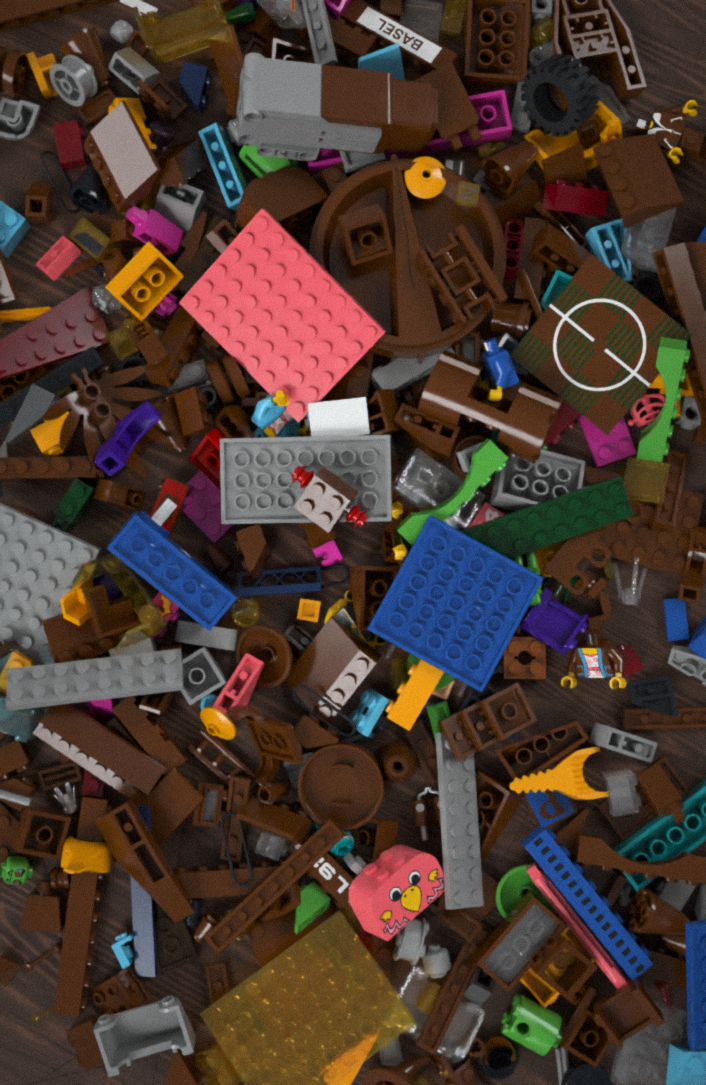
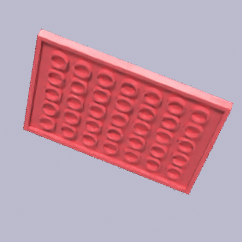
[179,208,386,423]

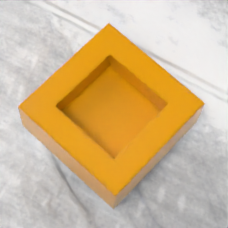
[297,598,321,623]

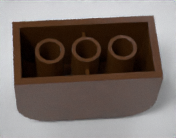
[233,166,329,236]

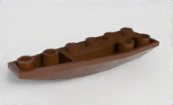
[94,798,195,923]

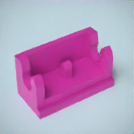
[313,540,343,567]

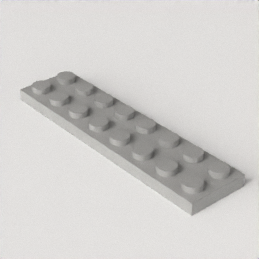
[6,648,184,711]
[435,732,484,910]

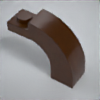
[678,526,706,604]

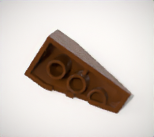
[476,771,524,863]

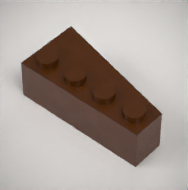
[111,695,189,776]

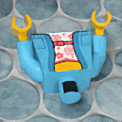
[251,390,311,438]

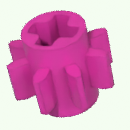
[155,292,179,319]

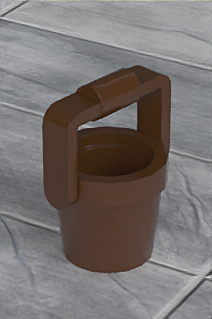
[100,248,129,284]

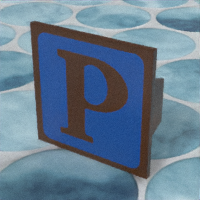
[523,789,578,829]

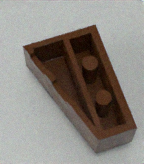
[357,389,404,436]

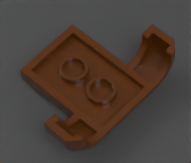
[226,705,305,784]

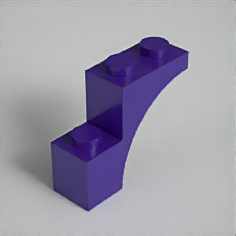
[95,401,162,476]

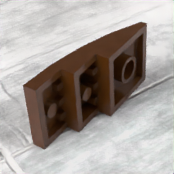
[438,682,537,761]
[140,768,205,848]

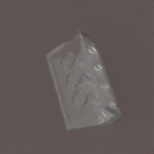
[392,448,485,531]

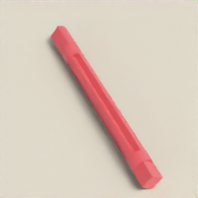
[526,862,630,990]

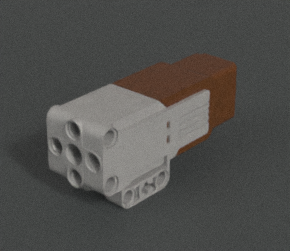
[237,53,438,161]

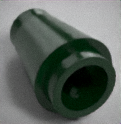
[225,1,257,25]

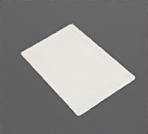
[308,397,370,437]

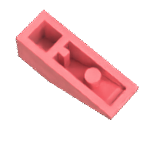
[212,653,264,723]

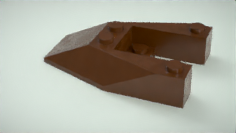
[553,0,647,111]

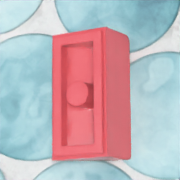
[35,235,81,281]

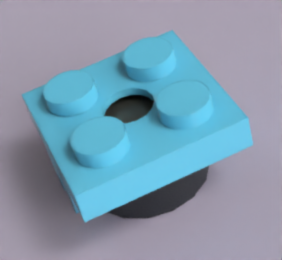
[348,687,391,739]

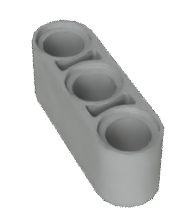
[175,620,238,651]

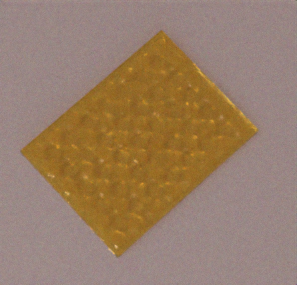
[200,910,417,1085]

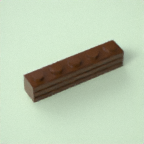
[533,196,589,247]

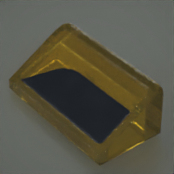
[69,217,112,261]

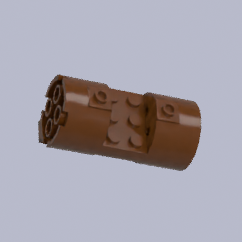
[418,350,563,464]

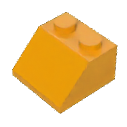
[30,411,74,457]

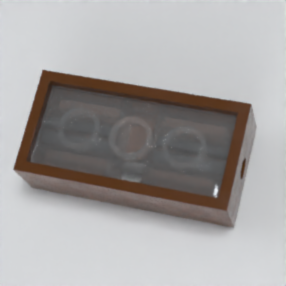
[473,891,566,992]

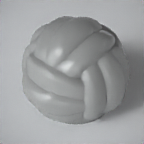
[110,19,134,43]

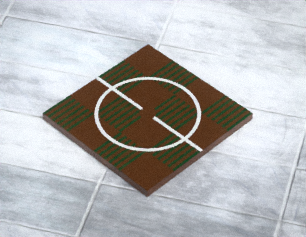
[509,254,692,435]

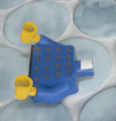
[479,338,520,401]

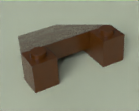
[207,24,244,119]

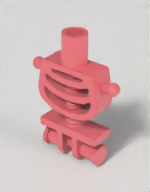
[627,388,665,427]

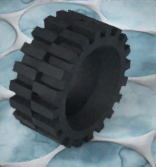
[521,54,599,137]

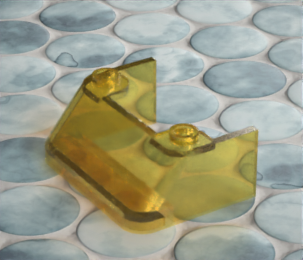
[133,0,230,63]
[72,553,168,652]

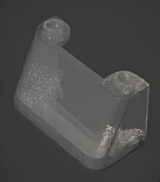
[381,966,486,1063]

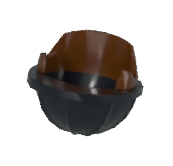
[483,1036,519,1080]

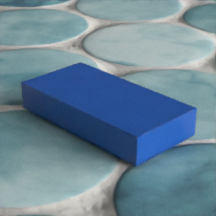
[663,598,689,641]

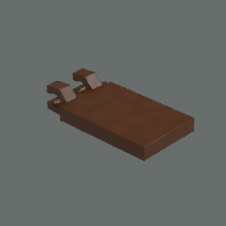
[414,62,482,152]

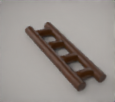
[186,727,263,798]

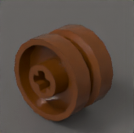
[0,46,28,98]
[205,353,251,406]

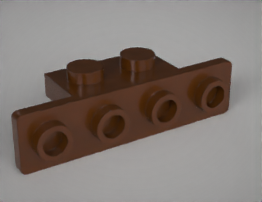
[430,1054,484,1085]

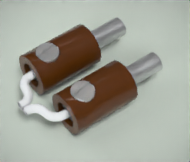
[411,787,441,840]

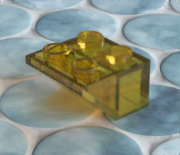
[191,1033,254,1085]

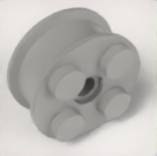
[50,55,97,106]
[392,917,429,965]

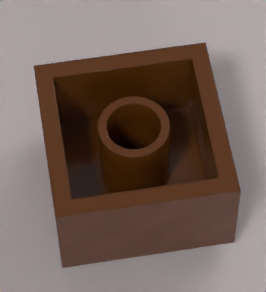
[12,805,71,860]

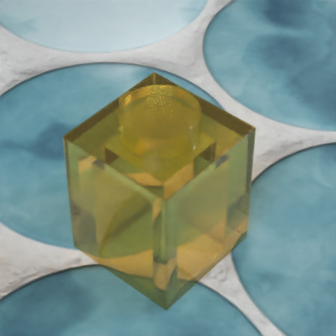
[105,326,138,360]

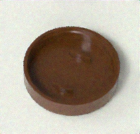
[298,741,385,830]

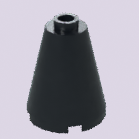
[67,161,110,215]

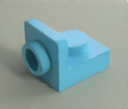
[111,931,134,969]

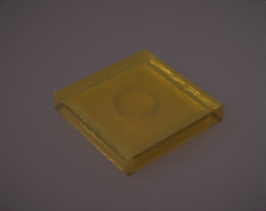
[623,457,670,504]

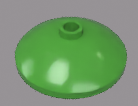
[496,864,560,919]

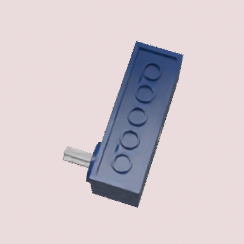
[107,498,237,631]

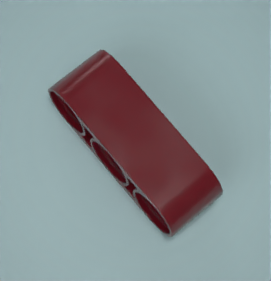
[504,219,524,281]

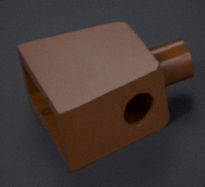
[19,880,65,933]

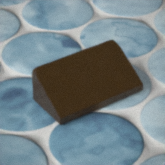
[282,621,314,658]

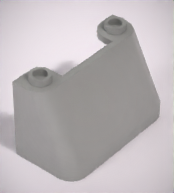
[93,995,196,1077]

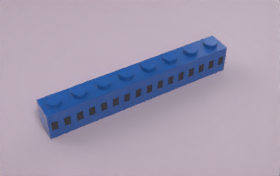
[521,825,653,980]

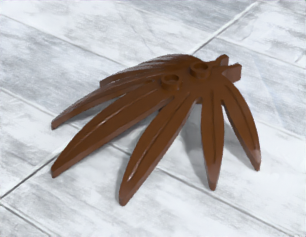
[42,365,170,478]

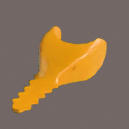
[509,746,609,800]
[60,835,116,874]

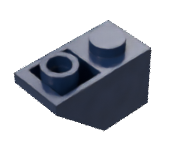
[179,62,212,113]

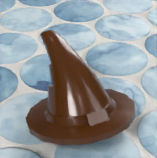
[362,1056,432,1085]

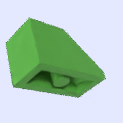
[294,881,331,934]

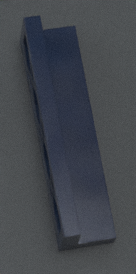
[236,566,322,597]

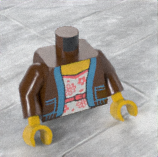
[561,629,627,689]

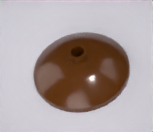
[236,625,293,688]

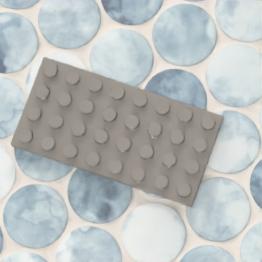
[220,435,392,524]

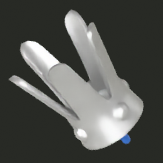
[54,782,79,814]

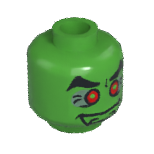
[0,856,33,885]

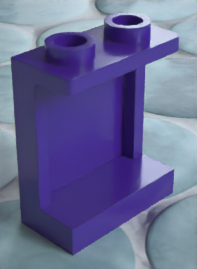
[521,588,589,655]

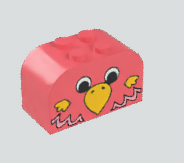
[348,844,445,941]

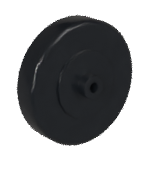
[561,1060,612,1085]

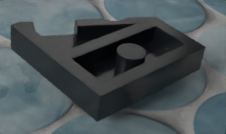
[627,675,678,717]

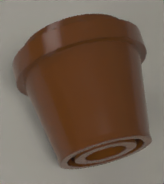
[491,302,534,343]

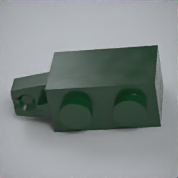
[51,478,95,532]

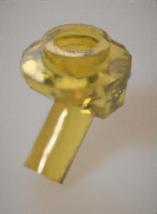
[479,141,505,159]

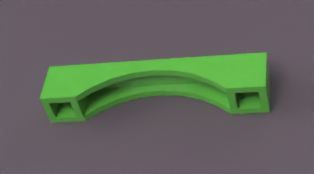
[636,337,690,463]
[396,438,508,546]

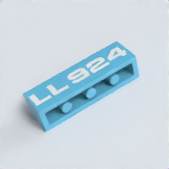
[198,123,247,211]

